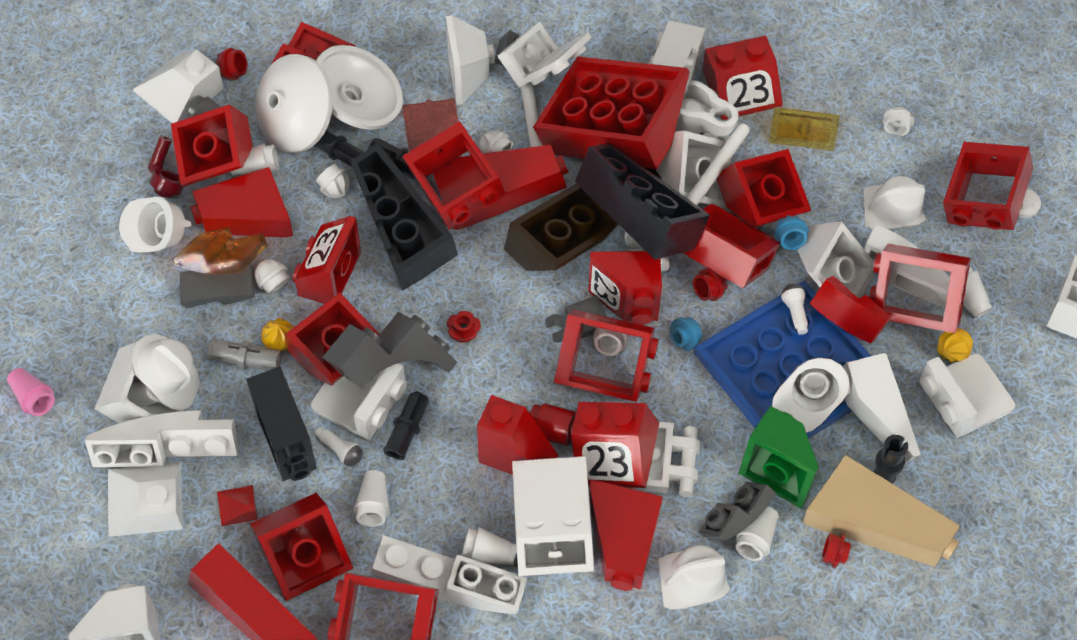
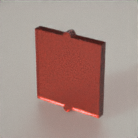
[402,99,459,152]

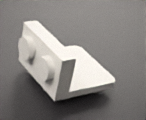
[497,22,592,87]
[919,354,1015,438]
[311,363,407,441]

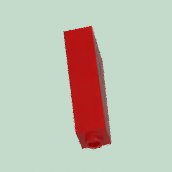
[433,144,569,230]
[188,543,317,640]

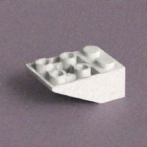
[512,456,594,576]

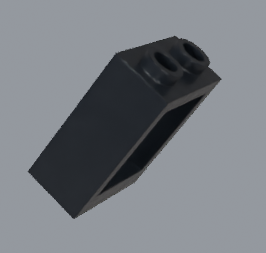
[246,366,317,481]

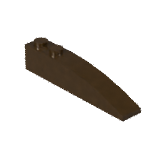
[504,168,661,271]

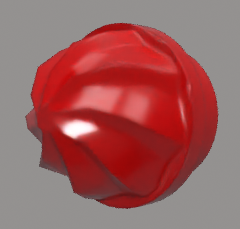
[215,48,248,80]
[693,268,728,301]

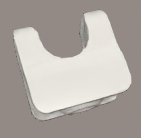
[675,80,739,141]

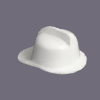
[864,176,926,229]
[119,197,191,253]
[131,334,200,410]
[772,357,850,432]
[658,545,730,610]

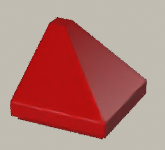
[217,485,258,526]

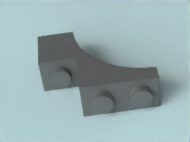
[323,312,457,388]

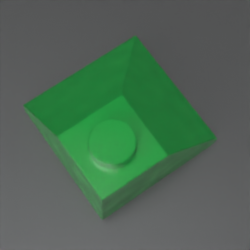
[738,406,819,509]

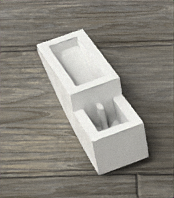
[864,224,950,309]

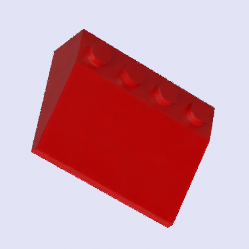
[533,56,690,169]

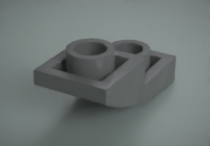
[180,264,255,308]
[699,481,776,541]

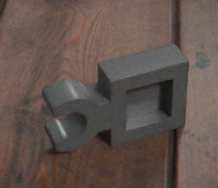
[545,295,607,343]

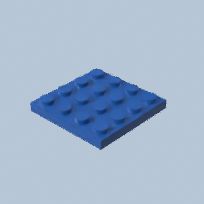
[694,280,871,439]

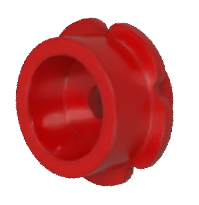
[447,311,481,342]
[821,533,851,568]

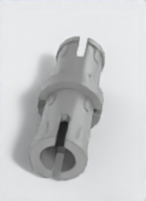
[208,338,282,371]

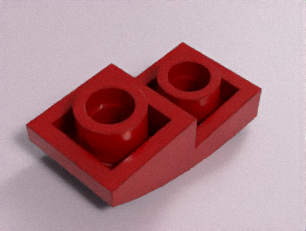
[809,276,891,344]

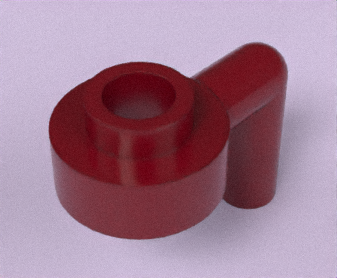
[148,135,184,198]

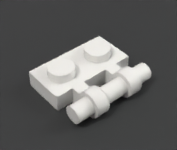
[632,421,701,497]

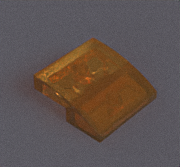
[173,227,268,274]

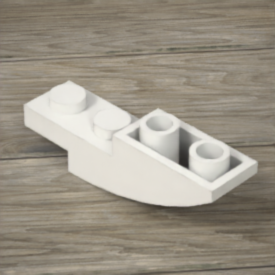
[85,410,240,467]
[370,535,527,614]

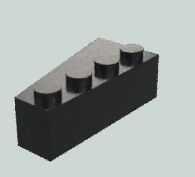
[350,143,458,291]
[575,143,710,260]

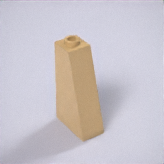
[803,455,960,567]

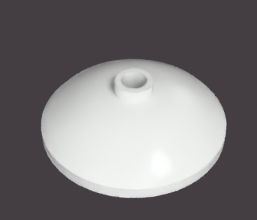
[316,45,403,130]
[255,54,333,153]

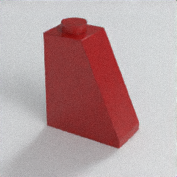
[190,167,293,237]
[477,395,559,475]
[589,479,663,591]

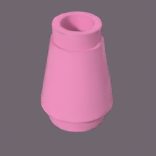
[7,368,55,416]

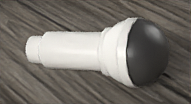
[781,284,808,335]
[315,427,363,467]

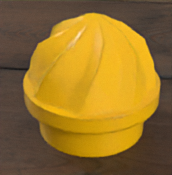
[261,318,294,351]
[937,328,973,363]

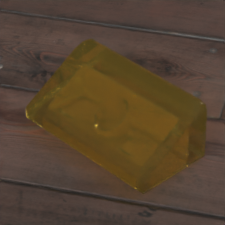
[769,107,840,151]

